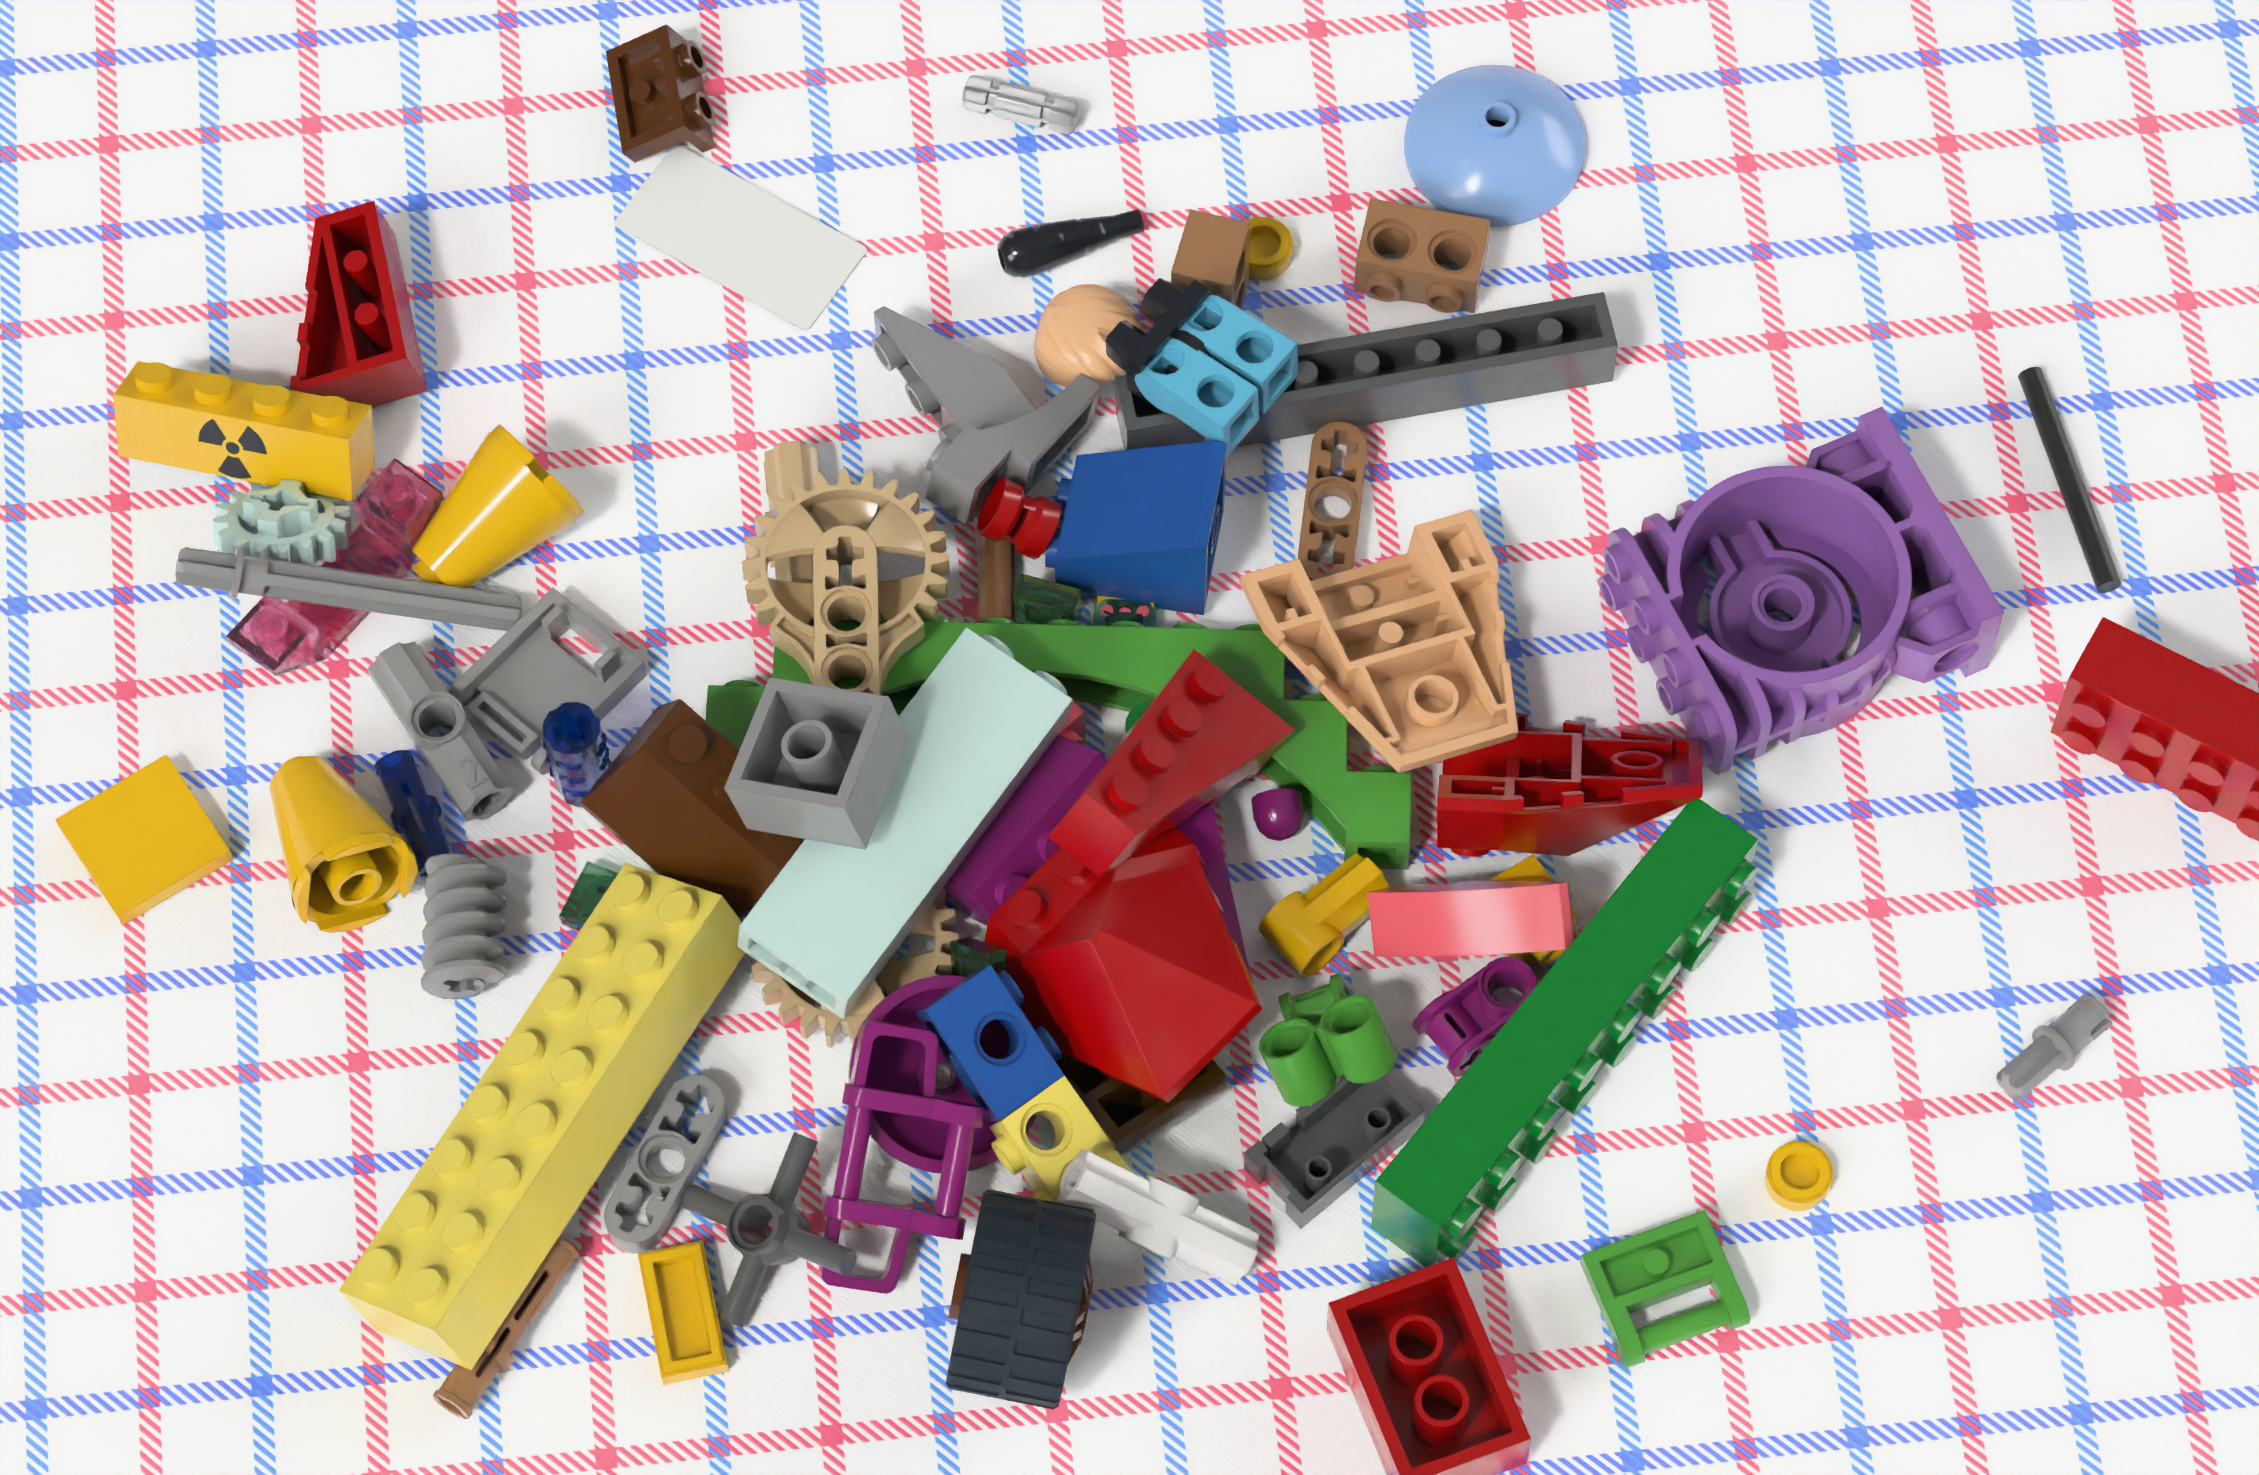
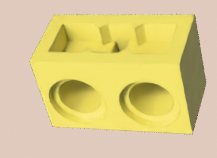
[989,1076,1133,1203]

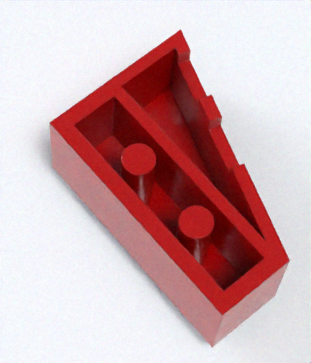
[289,200,428,408]

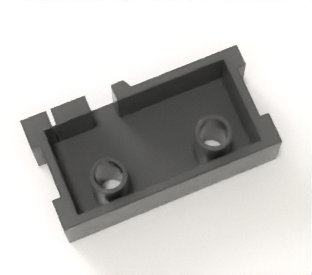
[1244,1077,1425,1229]

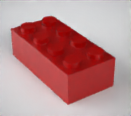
[2051,617,2259,841]

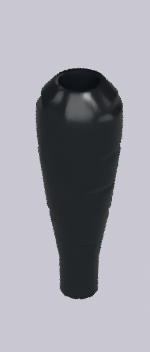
[997,209,1144,278]

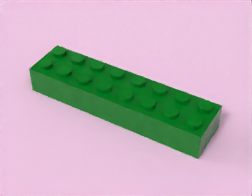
[1371,798,1758,1267]

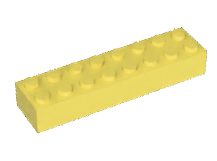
[338,863,746,1370]

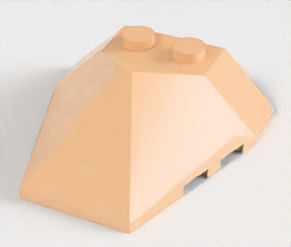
[1239,509,1518,773]

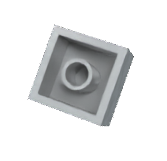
[724,677,910,850]

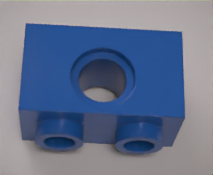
[915,965,1065,1122]

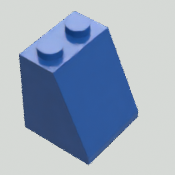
[1045,441,1227,615]

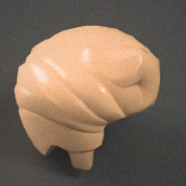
[1033,284,1143,387]

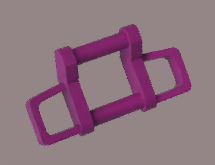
[819,1020,985,1294]

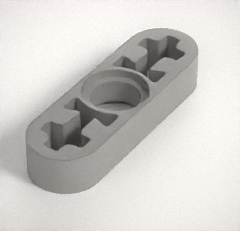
[604,1075,727,1254]

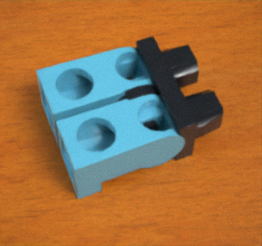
[1105,278,1298,458]

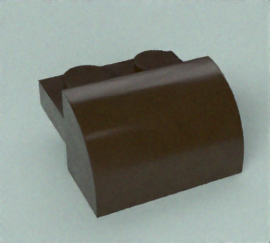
[1056,1056,1227,1157]

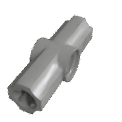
[368,641,513,822]

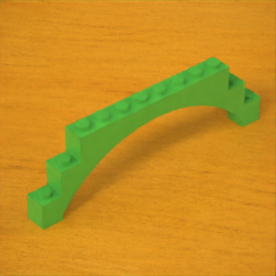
[705,616,1411,870]

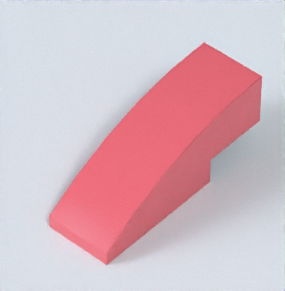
[1367,880,1573,957]

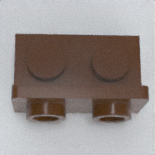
[605,24,715,163]

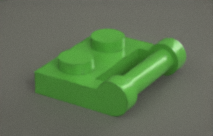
[1580,1210,1750,1369]

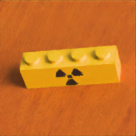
[113,361,375,501]

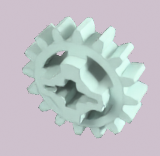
[212,480,352,566]

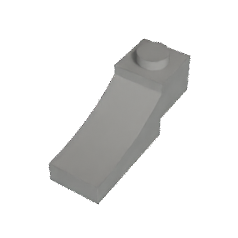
[925,373,1102,525]

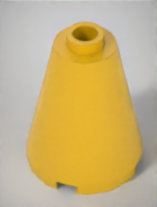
[411,424,585,588]
[270,756,418,933]

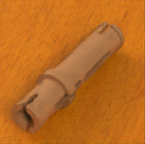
[432,1237,579,1420]

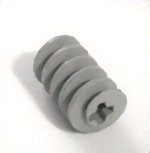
[420,853,507,999]

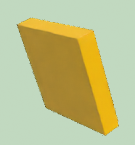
[55,754,234,926]

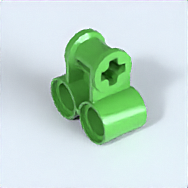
[1259,972,1398,1107]

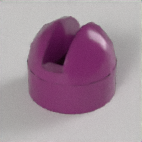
[1251,788,1304,841]

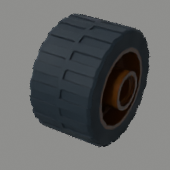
[945,1189,1096,1410]

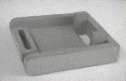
[449,587,647,775]

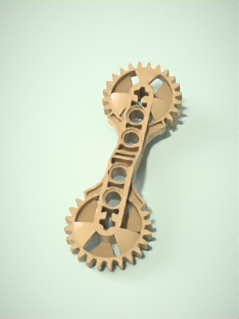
[742,468,960,1048]

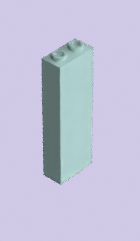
[737,627,1073,1020]

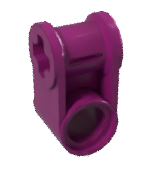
[1412,957,1537,1077]

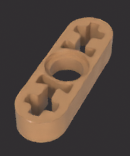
[1298,421,1367,581]

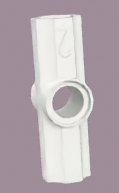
[1057,1149,1259,1286]

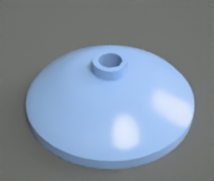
[1404,64,1586,227]

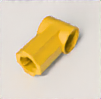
[1258,853,1390,978]

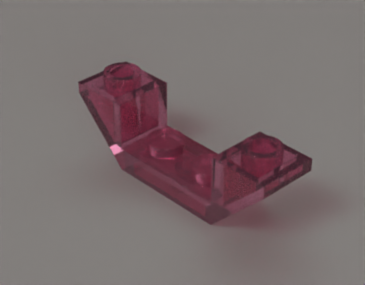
[226,458,444,677]

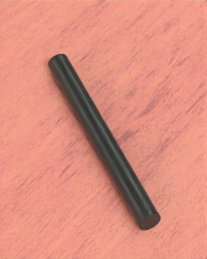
[2018,367,2121,593]

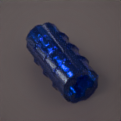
[543,702,612,808]

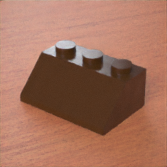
[578,699,805,918]

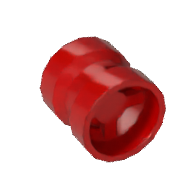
[976,477,1061,560]

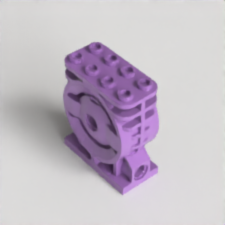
[1598,406,2004,775]

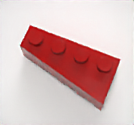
[1048,649,1295,878]

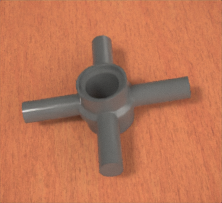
[681,1132,857,1328]

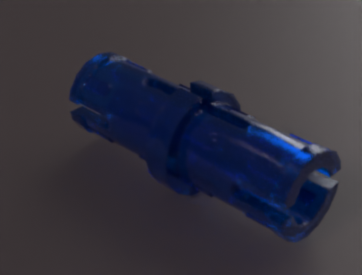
[374,750,455,879]

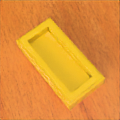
[638,1240,729,1385]

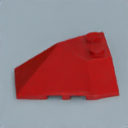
[1437,712,1703,857]
[978,827,1263,1103]

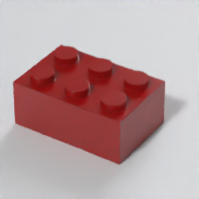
[1326,1257,1531,1475]

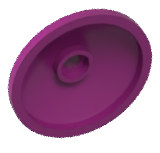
[848,975,1037,1174]

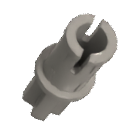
[1996,994,2112,1100]

